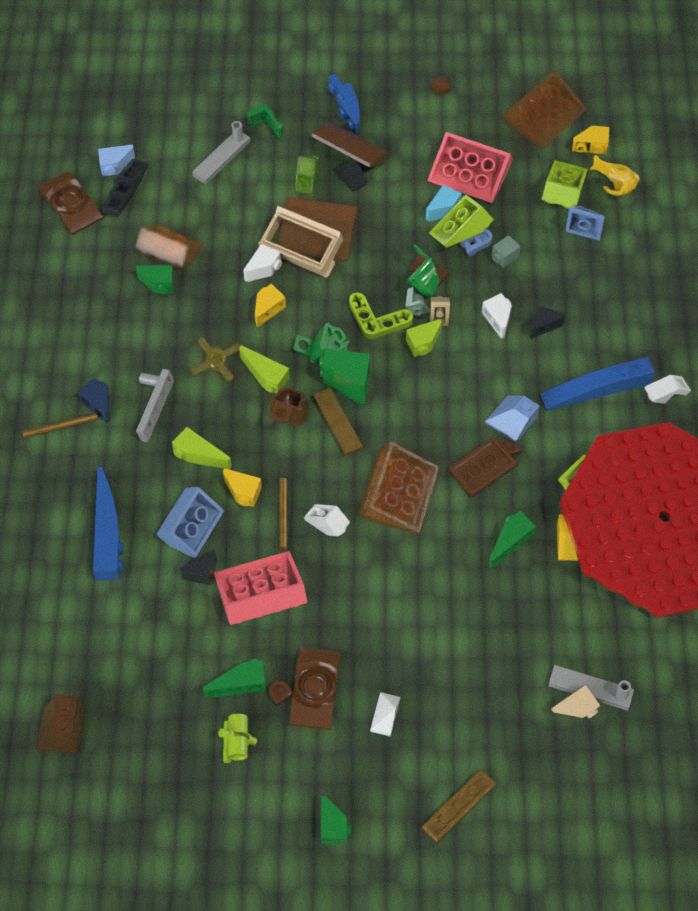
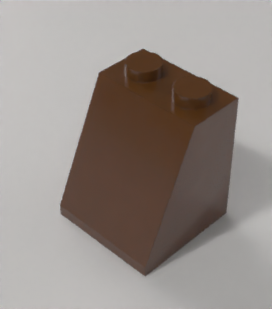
[36,694,85,753]

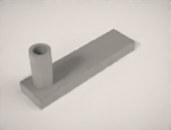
[192,121,250,184]
[136,369,174,442]
[548,665,634,711]

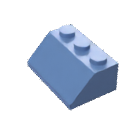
[156,487,224,558]

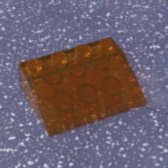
[502,70,587,149]
[278,196,357,262]
[359,442,439,534]

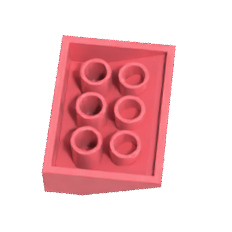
[427,132,513,204]
[213,551,307,625]

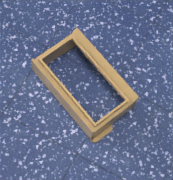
[258,206,343,278]

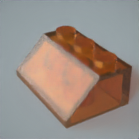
[136,225,203,269]

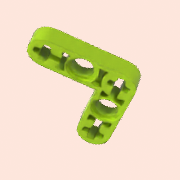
[349,292,413,339]

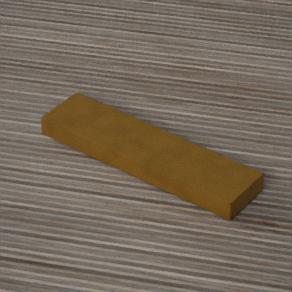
[313,388,363,456]
[421,769,496,844]

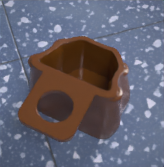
[269,388,309,426]

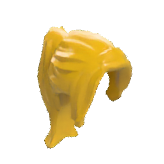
[590,155,640,196]

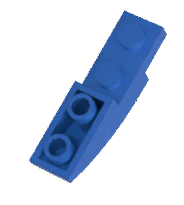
[328,74,360,135]

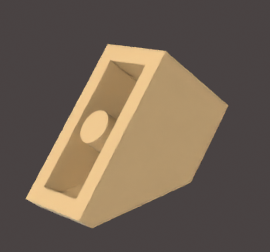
[430,296,450,326]
[551,685,600,719]

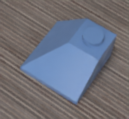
[565,205,605,241]
[485,395,540,443]

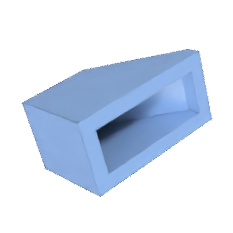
[98,145,135,176]

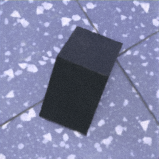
[333,160,367,192]
[529,306,565,339]
[180,549,217,585]

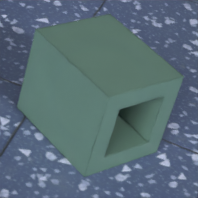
[492,235,521,268]

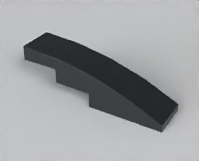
[102,159,148,217]

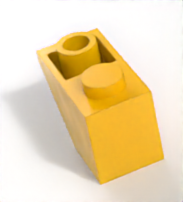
[572,126,609,154]

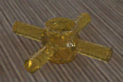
[190,337,240,381]

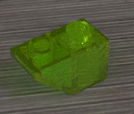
[295,155,318,194]

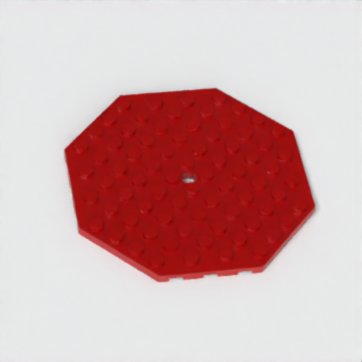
[559,422,698,618]

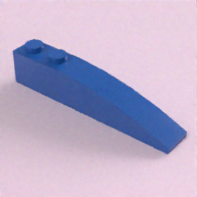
[540,357,655,411]
[93,467,124,580]

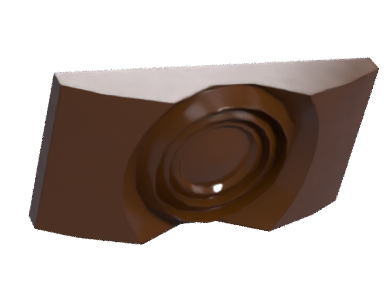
[37,171,103,235]
[289,647,341,730]

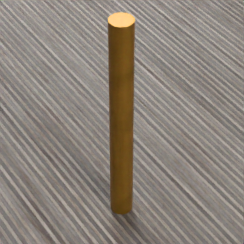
[22,413,98,438]
[279,478,287,550]

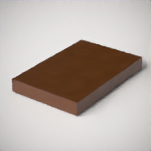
[448,436,518,498]

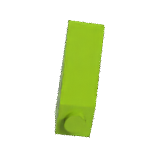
[239,345,290,394]
[172,427,232,469]

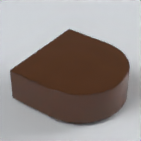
[431,76,450,94]
[269,681,293,707]

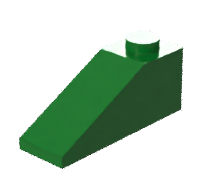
[489,511,536,569]
[203,659,266,698]

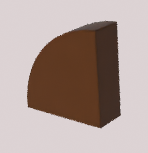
[498,439,521,456]

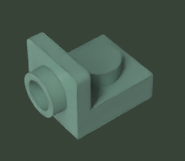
[406,287,430,316]

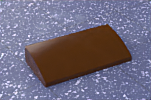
[312,122,389,167]

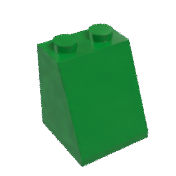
[319,349,370,406]

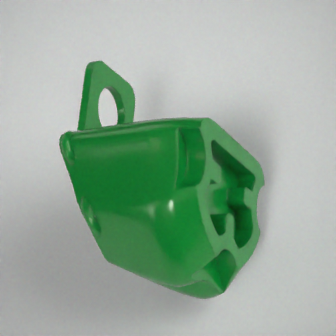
[406,245,440,297]
[293,322,349,363]

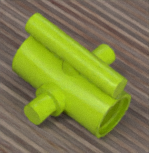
[218,714,257,763]

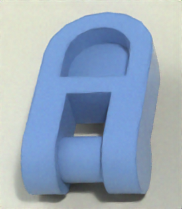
[459,229,492,257]

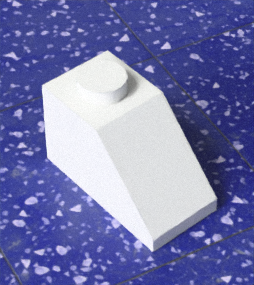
[243,244,282,282]
[482,293,512,339]
[304,504,350,536]

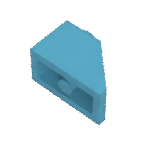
[426,185,462,221]

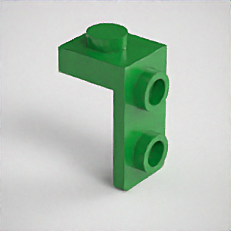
[247,104,283,139]

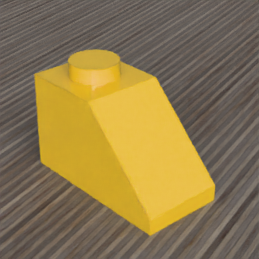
[255,284,286,327]
[223,468,262,507]
[557,514,578,561]

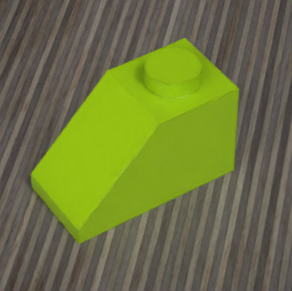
[406,319,442,357]

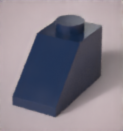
[78,378,110,423]

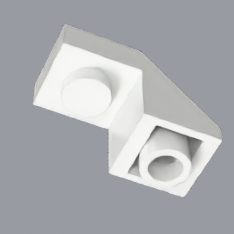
[645,375,691,404]

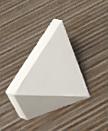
[370,692,400,736]

